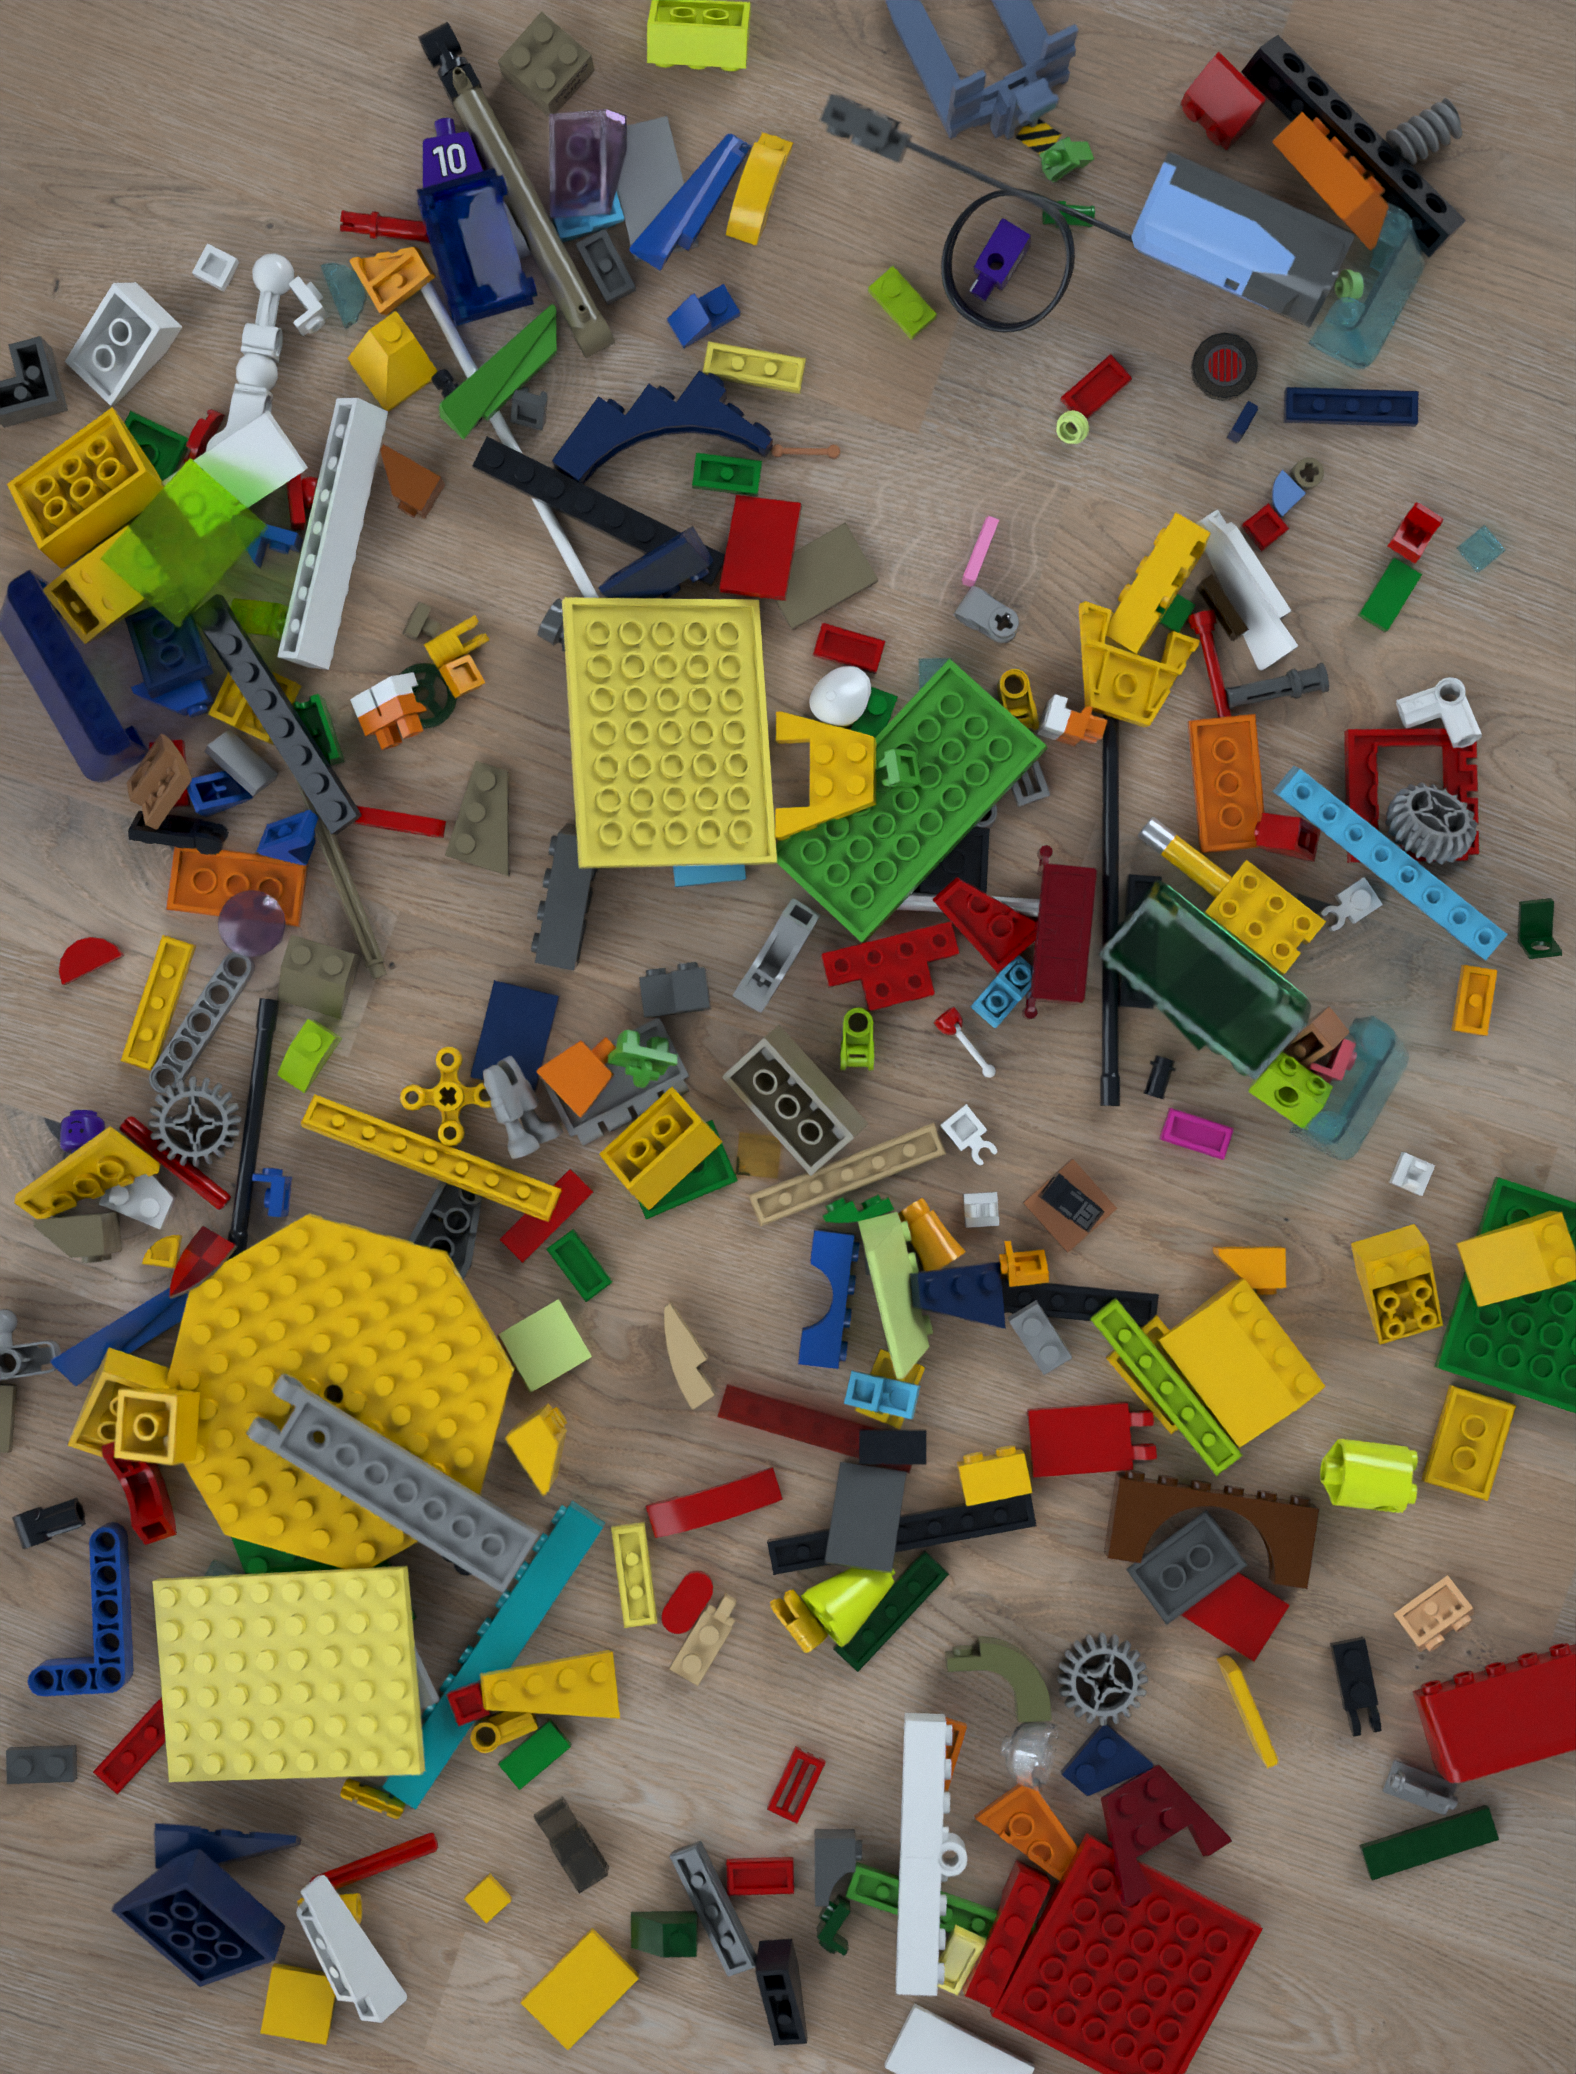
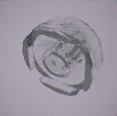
[1001,1721,1059,1792]

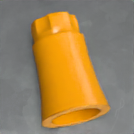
[898,1198,966,1271]

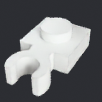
[1319,877,1383,932]
[940,1104,997,1166]

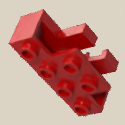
[821,921,959,1012]

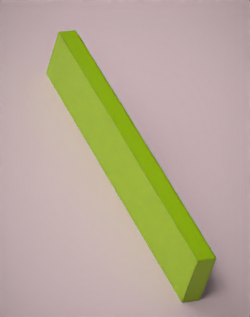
[1090,1298,1243,1476]

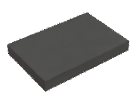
[825,1462,907,1574]
[1126,1510,1248,1625]

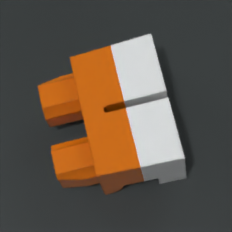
[350,672,427,750]
[1036,694,1107,746]

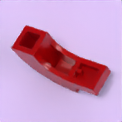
[101,1441,177,1545]

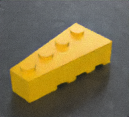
[1104,512,1211,655]

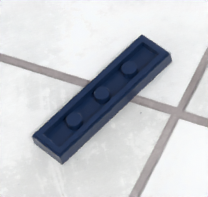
[1284,387,1419,427]

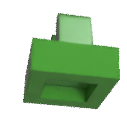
[879,749,921,788]

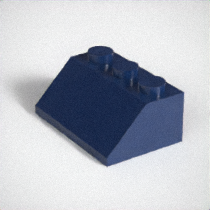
[598,526,714,599]

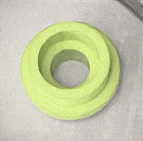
[1335,269,1364,304]
[1056,410,1089,444]

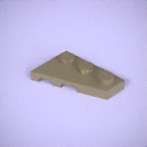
[445,761,510,877]

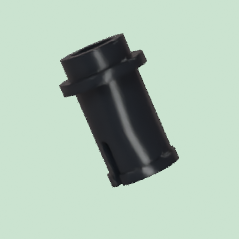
[1143,1055,1176,1099]

